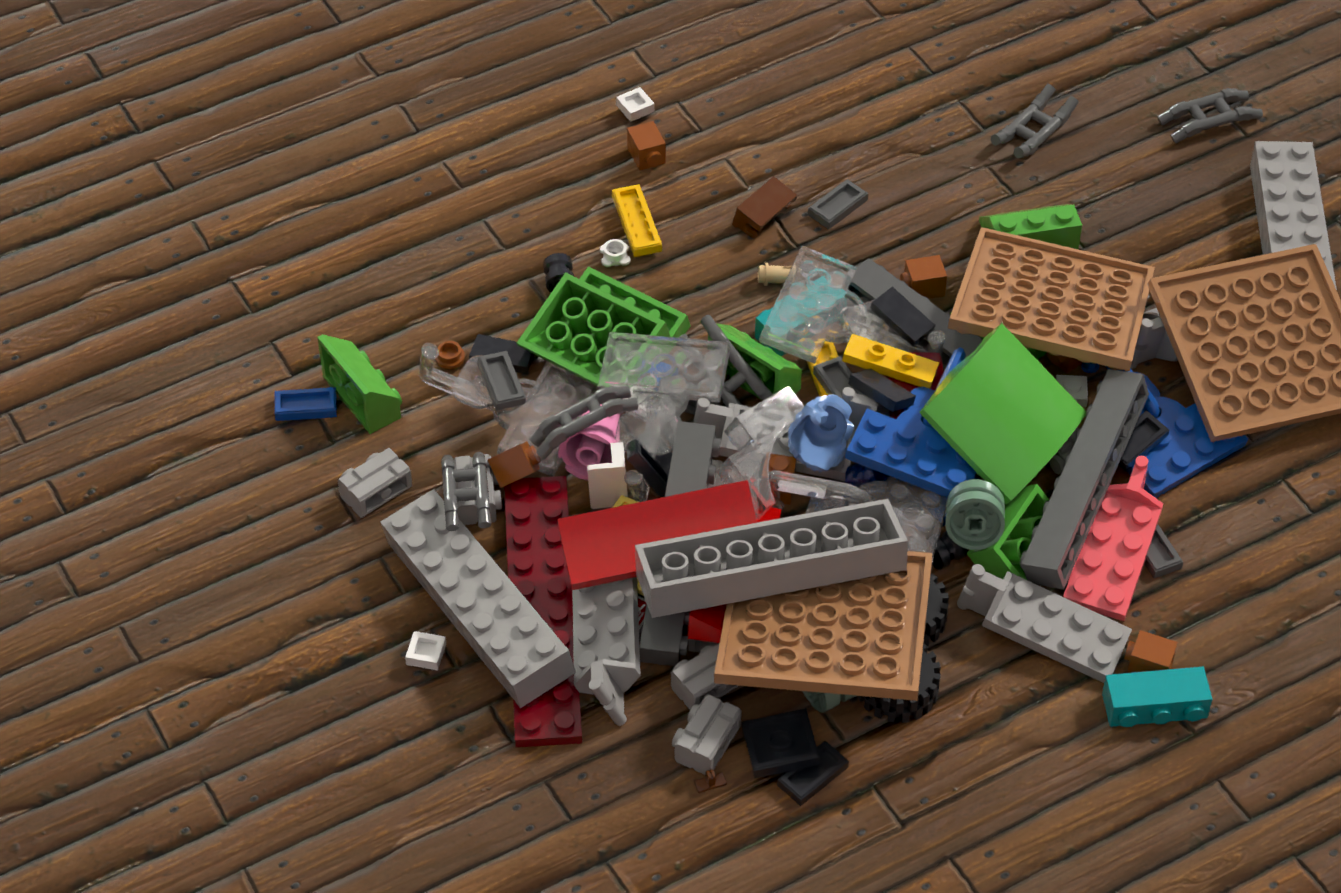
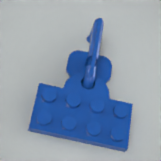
[845,347,977,498]
[1081,362,1248,498]

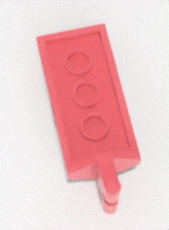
[1063,456,1163,621]

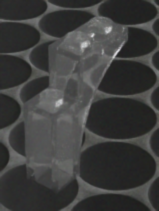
[716,386,804,520]

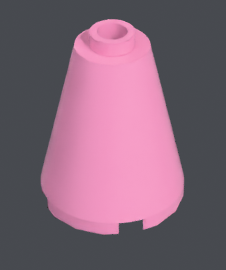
[558,404,620,480]

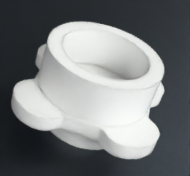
[600,239,630,267]

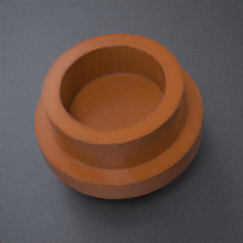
[434,341,465,369]

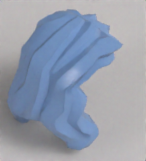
[788,394,854,472]

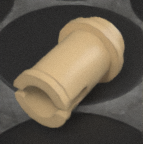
[758,262,795,286]

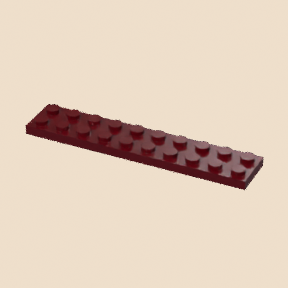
[504,476,582,748]

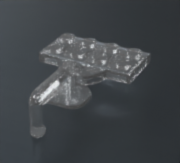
[759,246,946,364]
[598,332,731,502]
[419,343,601,477]
[766,470,947,561]

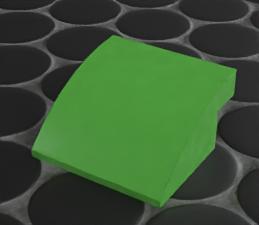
[517,266,690,390]
[919,323,1086,504]

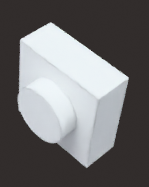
[616,87,655,122]
[1056,375,1088,407]
[405,631,446,670]

